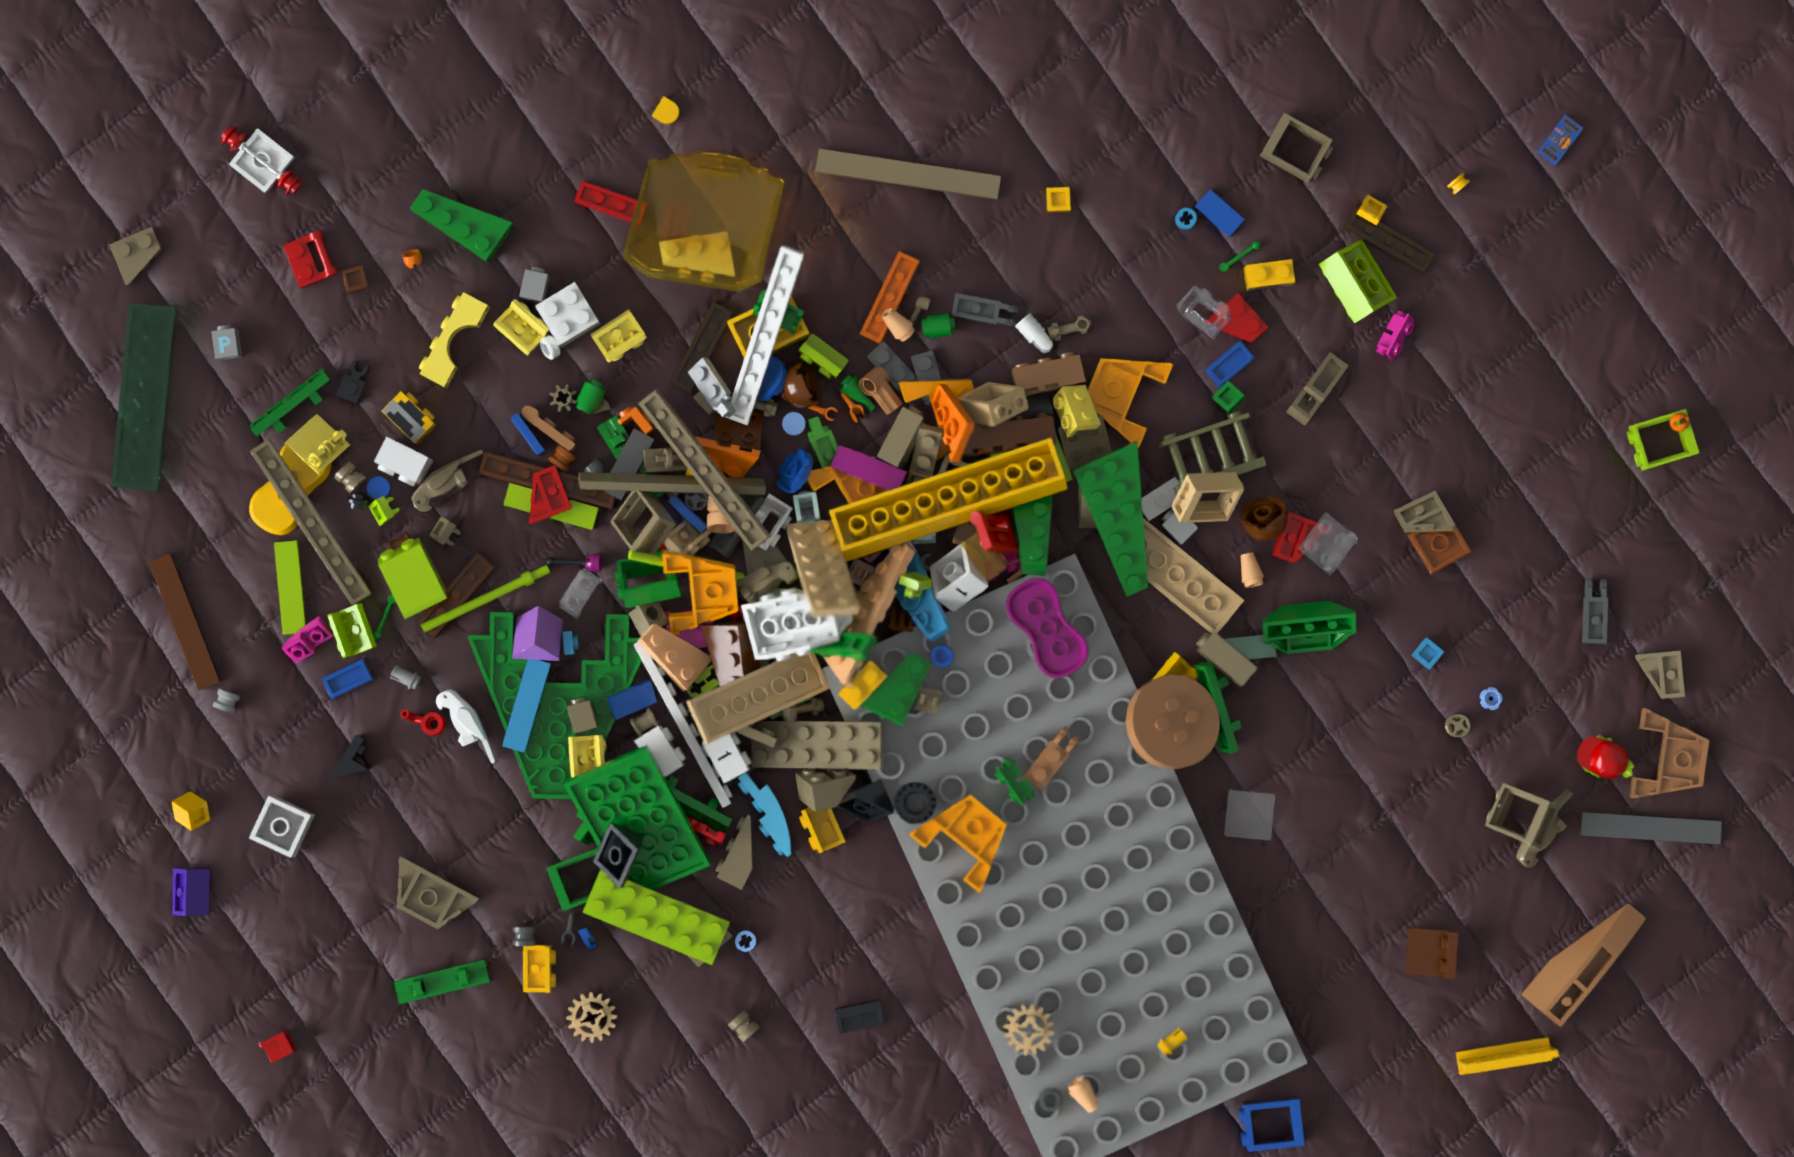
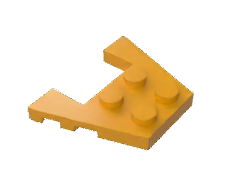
[1088,358,1173,448]
[898,379,981,461]
[807,456,887,504]
[662,550,738,636]
[909,795,1007,893]

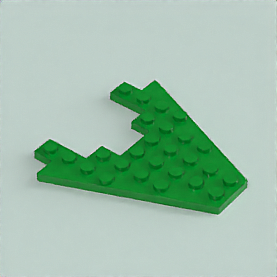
[468,612,642,799]

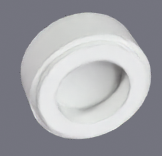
[540,335,560,360]

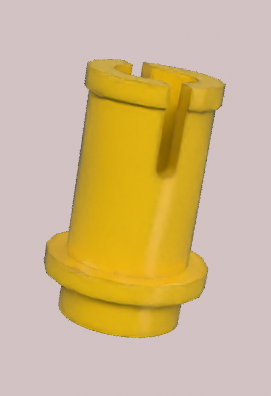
[1157,1028,1188,1056]

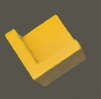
[172,792,210,831]

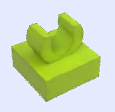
[368,496,400,526]
[899,572,933,599]

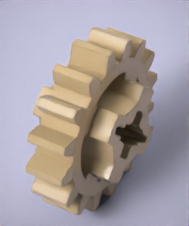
[566,991,617,1043]
[1003,1004,1054,1055]

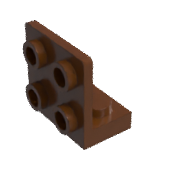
[714,411,763,465]
[1405,928,1458,979]

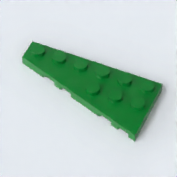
[1072,441,1148,597]

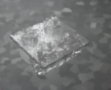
[1298,512,1358,576]

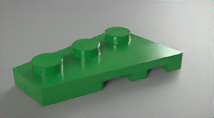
[860,653,932,726]

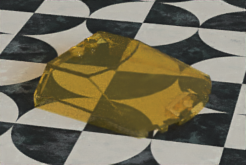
[623,152,784,292]

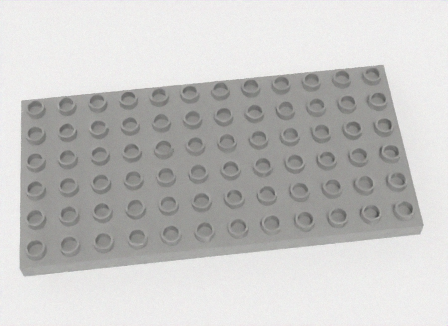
[821,554,1308,1157]

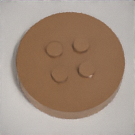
[1126,675,1220,770]

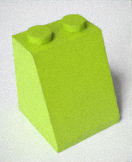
[378,538,447,619]

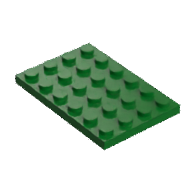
[563,745,711,890]

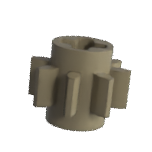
[549,384,578,412]

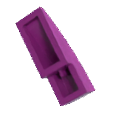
[830,445,906,491]

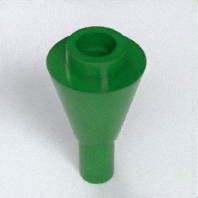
[839,374,876,412]

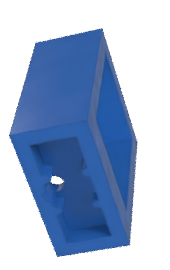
[1238,1097,1305,1152]

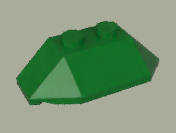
[1262,601,1356,654]

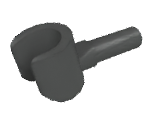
[560,914,575,948]

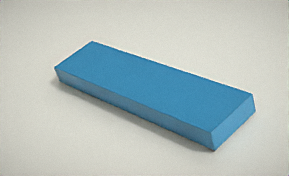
[502,659,551,753]

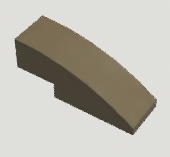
[1286,352,1349,426]

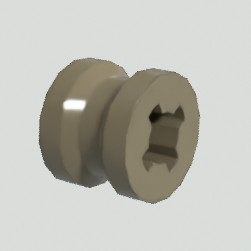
[1445,714,1470,737]

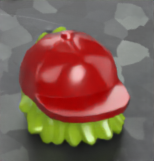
[1577,735,1634,779]

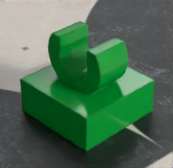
[1212,381,1246,414]

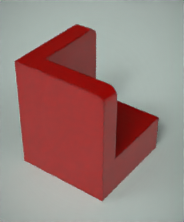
[259,1030,297,1063]

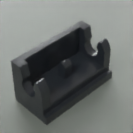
[834,999,885,1034]

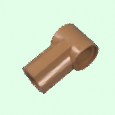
[859,366,903,415]

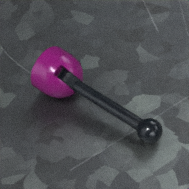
[546,554,602,572]

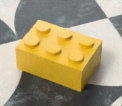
[727,296,810,359]

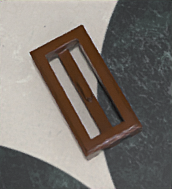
[889,596,914,632]

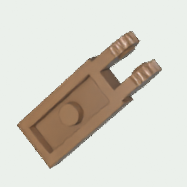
[521,405,577,453]
[1023,726,1080,791]

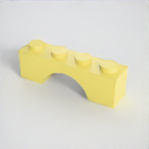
[419,292,490,389]

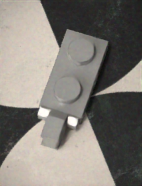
[688,357,736,417]

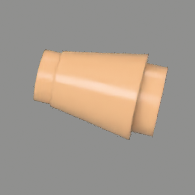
[881,308,915,341]
[1240,552,1264,588]
[1068,1076,1100,1113]

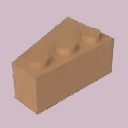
[1011,352,1086,397]

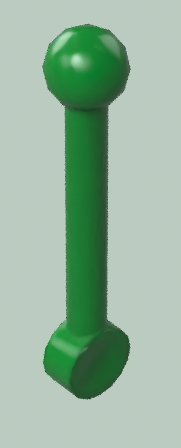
[1219,241,1261,272]
[373,594,396,640]

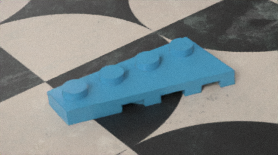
[894,551,952,641]

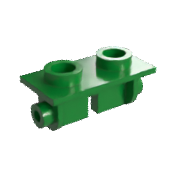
[995,758,1035,806]

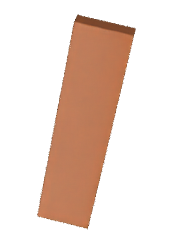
[860,251,920,344]

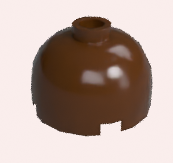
[780,361,823,408]
[1241,496,1288,541]

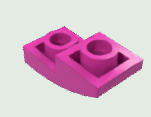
[282,616,333,664]

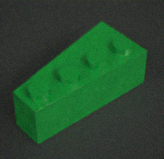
[410,190,515,263]
[1010,494,1053,576]

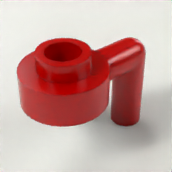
[400,709,446,736]

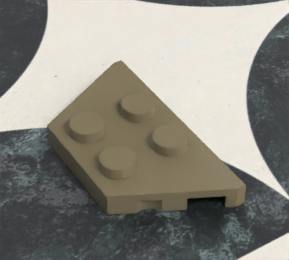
[397,856,480,929]

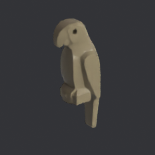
[411,450,483,512]
[736,561,798,603]
[1516,789,1573,868]

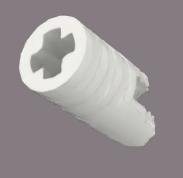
[1015,313,1053,354]

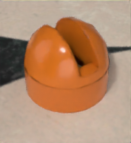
[402,249,422,268]
[1670,413,1690,432]

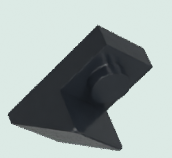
[332,735,370,777]

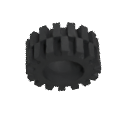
[894,782,936,824]

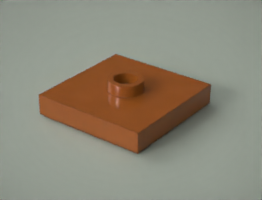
[1407,516,1472,575]

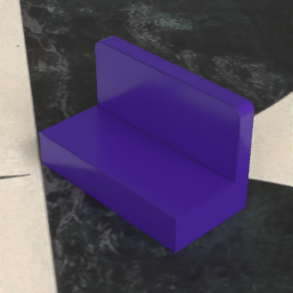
[172,868,210,916]

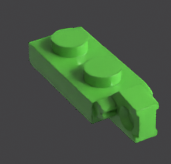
[807,416,838,469]

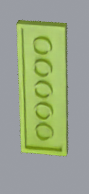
[583,869,730,965]

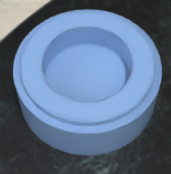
[782,412,805,436]

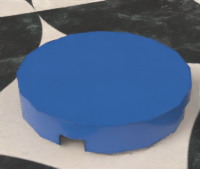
[757,356,787,401]
[777,449,813,494]

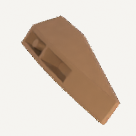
[1521,903,1646,1027]

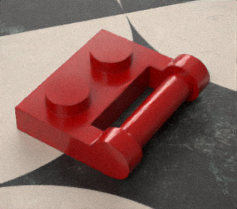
[283,230,338,289]
[970,511,1019,553]

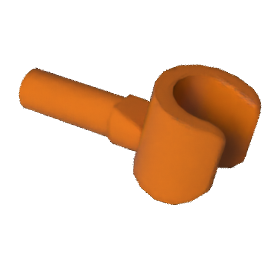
[841,392,866,423]
[808,405,838,421]

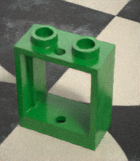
[614,550,681,608]
[547,848,599,911]

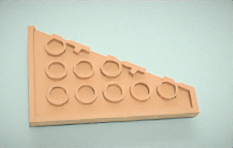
[824,542,915,689]

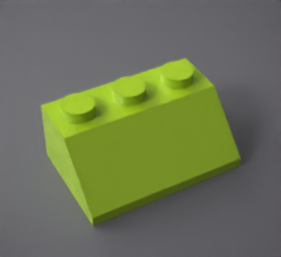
[1319,239,1397,323]

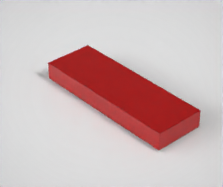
[574,181,647,226]

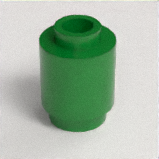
[921,313,956,339]
[576,379,606,415]

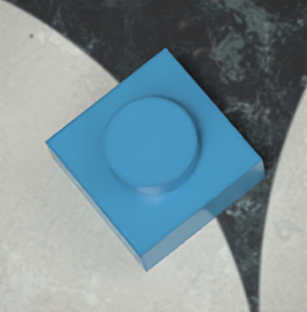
[563,631,579,655]
[1411,637,1444,670]

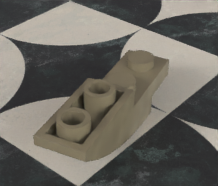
[906,424,943,485]

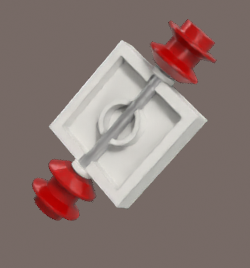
[221,126,302,195]

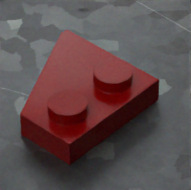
[1204,293,1268,343]
[529,465,572,525]
[1272,512,1330,563]
[686,816,726,847]

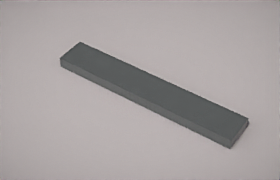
[1580,812,1722,844]

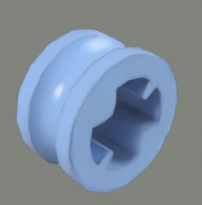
[735,930,756,952]

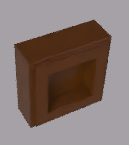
[341,265,370,294]

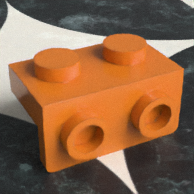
[618,406,656,435]

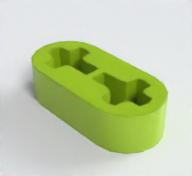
[686,665,719,698]

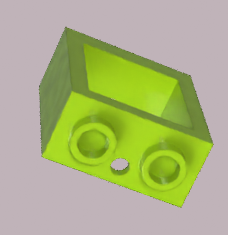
[1627,409,1699,471]

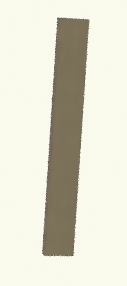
[815,149,1001,200]
[638,389,771,551]
[250,438,372,606]
[578,472,766,495]

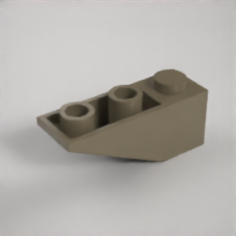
[715,814,753,890]

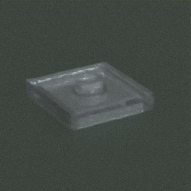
[1224,790,1275,841]

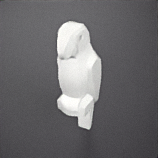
[436,689,496,763]

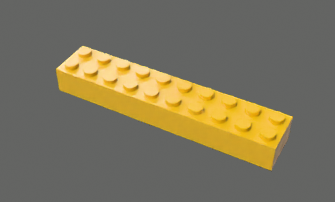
[829,438,1067,562]

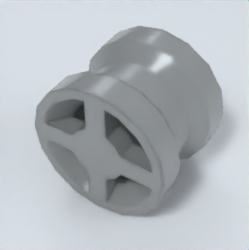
[213,689,241,714]

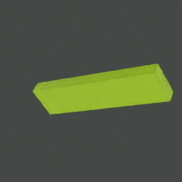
[503,483,599,530]
[274,540,306,635]

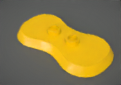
[249,444,332,535]

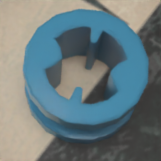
[1175,208,1197,230]

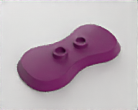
[1006,578,1089,678]

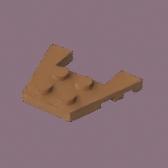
[1629,708,1709,798]

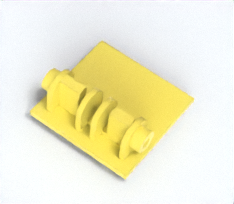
[285,414,350,474]

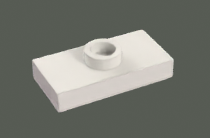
[1141,477,1179,521]

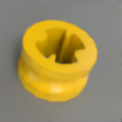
[1447,173,1470,195]

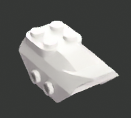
[741,588,853,661]

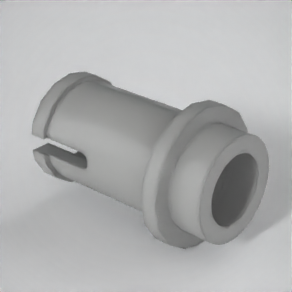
[390,665,421,690]

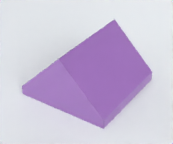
[512,606,563,661]

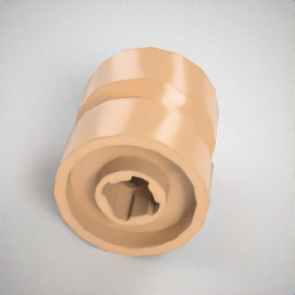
[707,496,736,534]

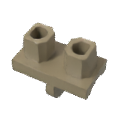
[643,448,687,473]

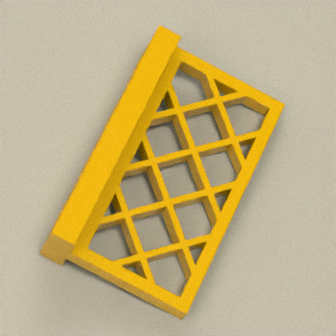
[1455,1037,1559,1075]

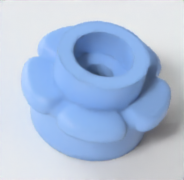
[1480,687,1503,710]

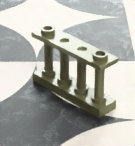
[1158,411,1266,495]

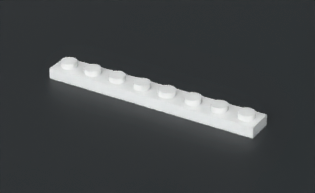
[726,245,805,425]
[634,642,732,808]

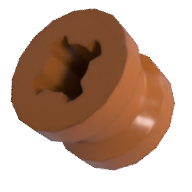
[547,445,577,473]

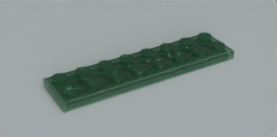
[111,303,177,492]

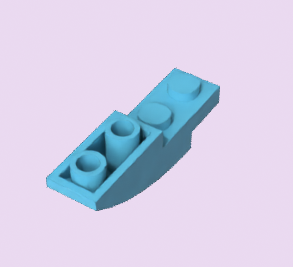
[738,772,791,857]

